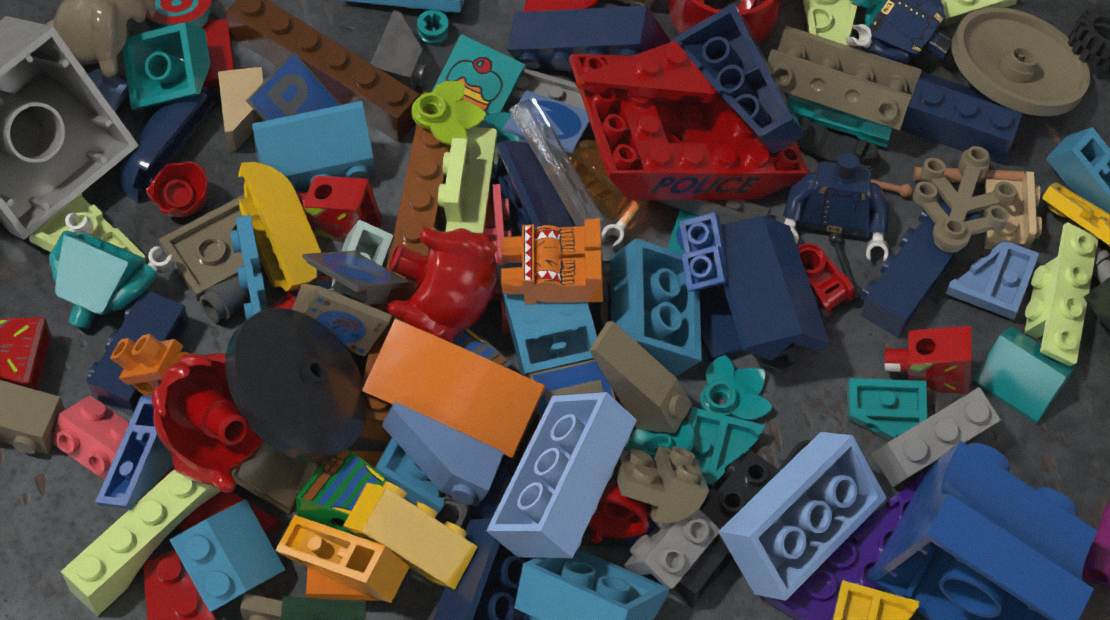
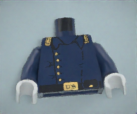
[846,0,952,64]
[783,153,889,261]

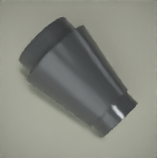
[200,276,250,322]

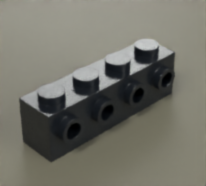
[654,450,780,609]

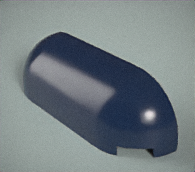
[116,86,221,203]

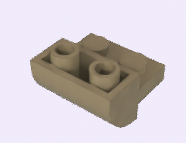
[614,446,709,523]

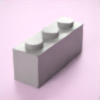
[872,387,1001,487]

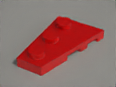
[143,549,216,620]

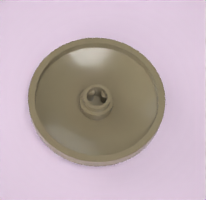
[952,7,1090,116]

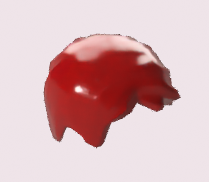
[146,161,209,218]

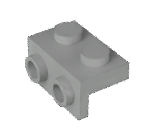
[624,509,719,589]

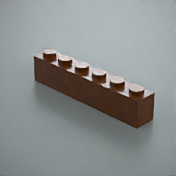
[226,0,420,143]

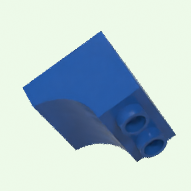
[867,441,1098,620]

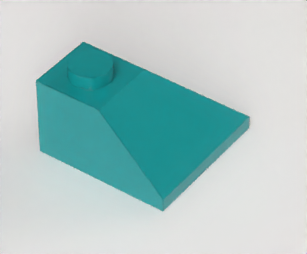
[122,22,211,110]

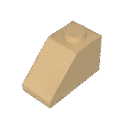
[218,67,264,152]

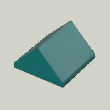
[971,326,1076,424]

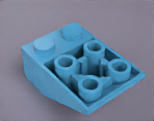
[497,263,597,377]

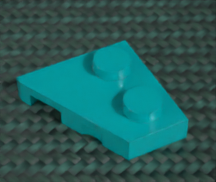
[847,378,927,441]
[688,407,765,490]

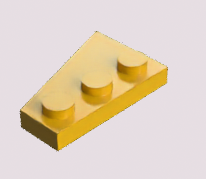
[1042,182,1110,246]

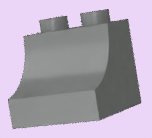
[0,16,139,240]

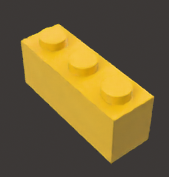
[343,481,478,590]

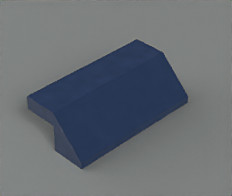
[721,215,830,360]

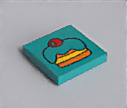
[432,34,526,115]

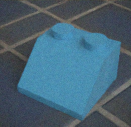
[170,499,286,612]

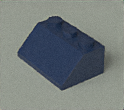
[901,72,1023,165]
[492,141,579,236]
[433,518,534,620]

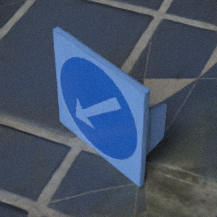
[503,90,590,157]

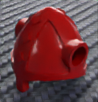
[589,478,651,544]

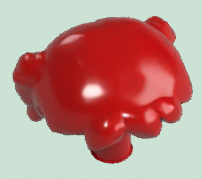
[387,227,498,343]
[151,353,265,493]

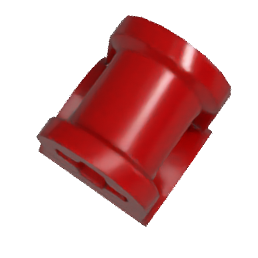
[797,243,856,315]

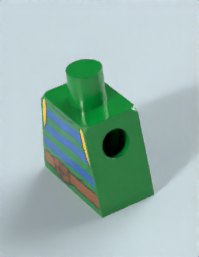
[296,448,388,537]

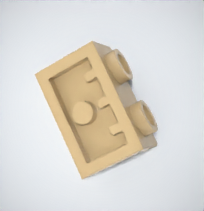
[983,171,1042,250]

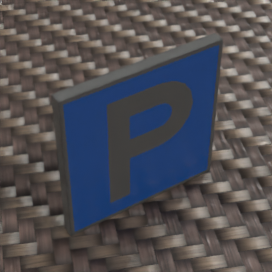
[245,52,341,121]

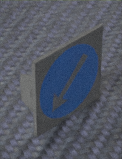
[302,251,410,305]

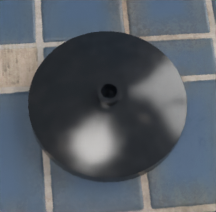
[225,308,367,462]

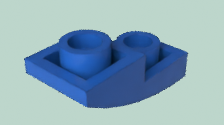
[679,212,727,292]

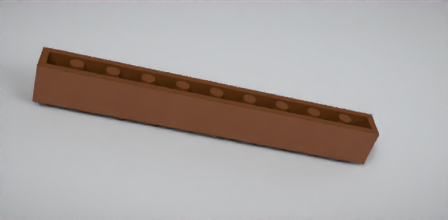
[359,92,451,441]

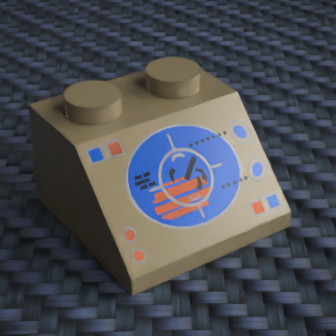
[292,283,392,357]

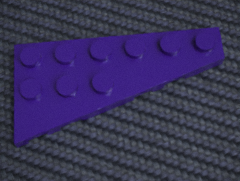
[764,470,928,620]

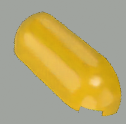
[238,162,321,291]

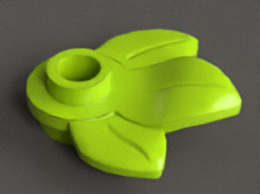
[412,81,486,145]

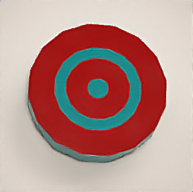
[144,0,214,30]

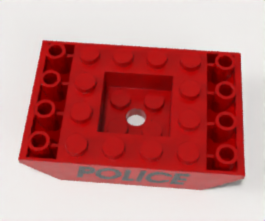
[569,54,808,200]

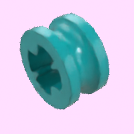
[417,10,449,46]

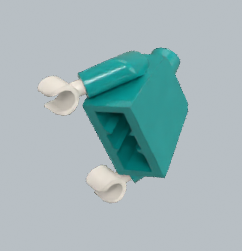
[49,213,174,328]

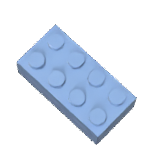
[486,392,637,558]
[718,432,886,601]

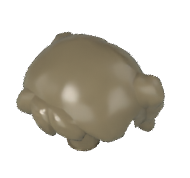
[46,0,156,79]

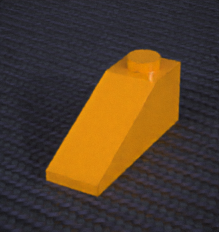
[275,515,410,603]

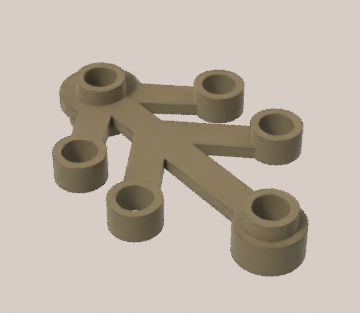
[913,146,1017,253]

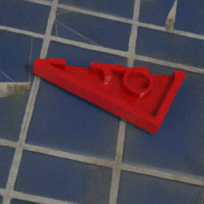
[575,41,717,103]

